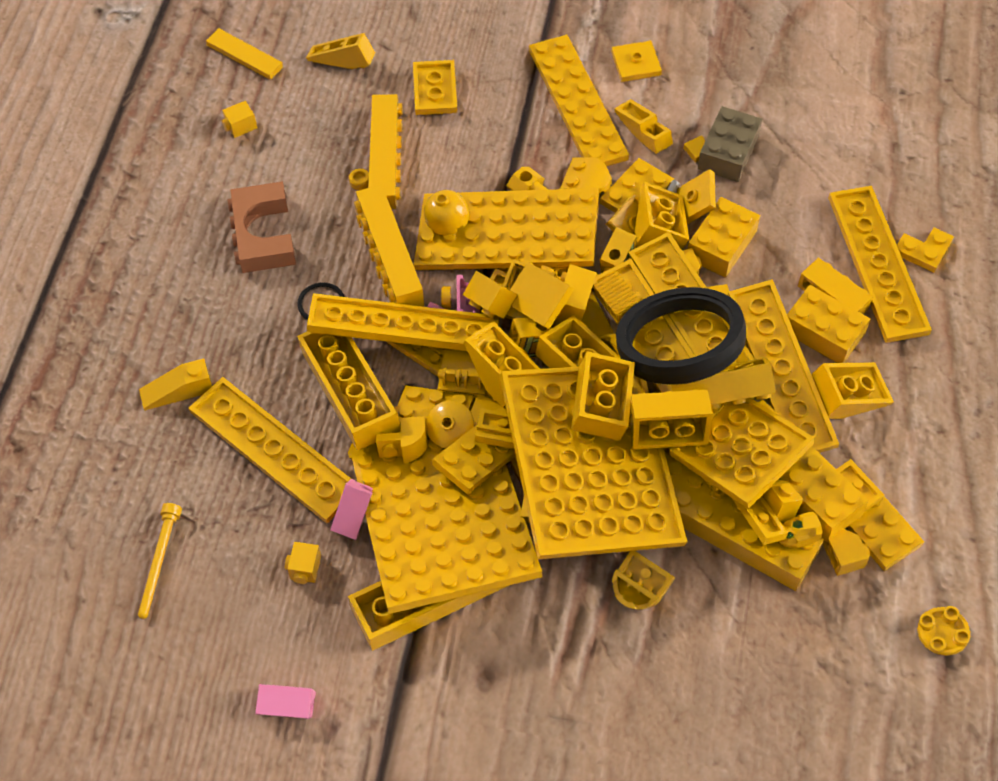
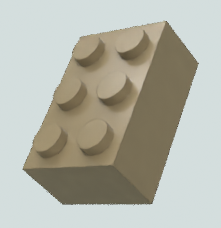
[698,106,763,182]

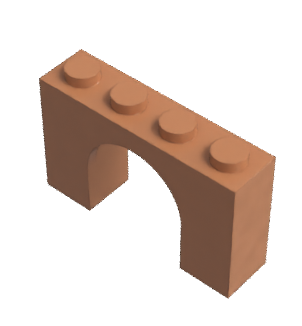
[227,181,296,273]

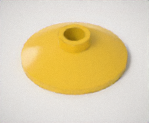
[426,400,474,449]

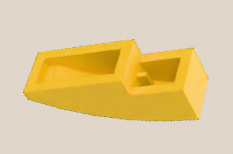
[614,99,673,154]

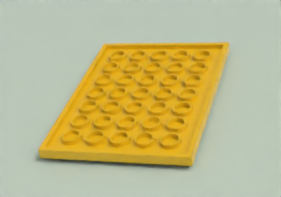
[499,367,687,559]
[352,439,542,614]

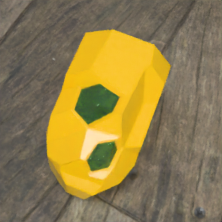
[778,511,823,548]

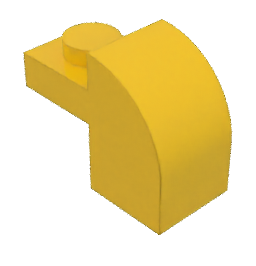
[376,416,428,463]

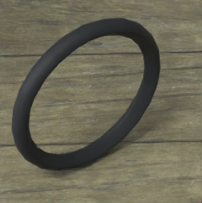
[297,282,345,320]

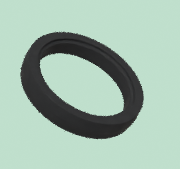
[616,287,746,385]

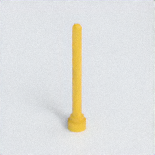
[138,503,182,619]

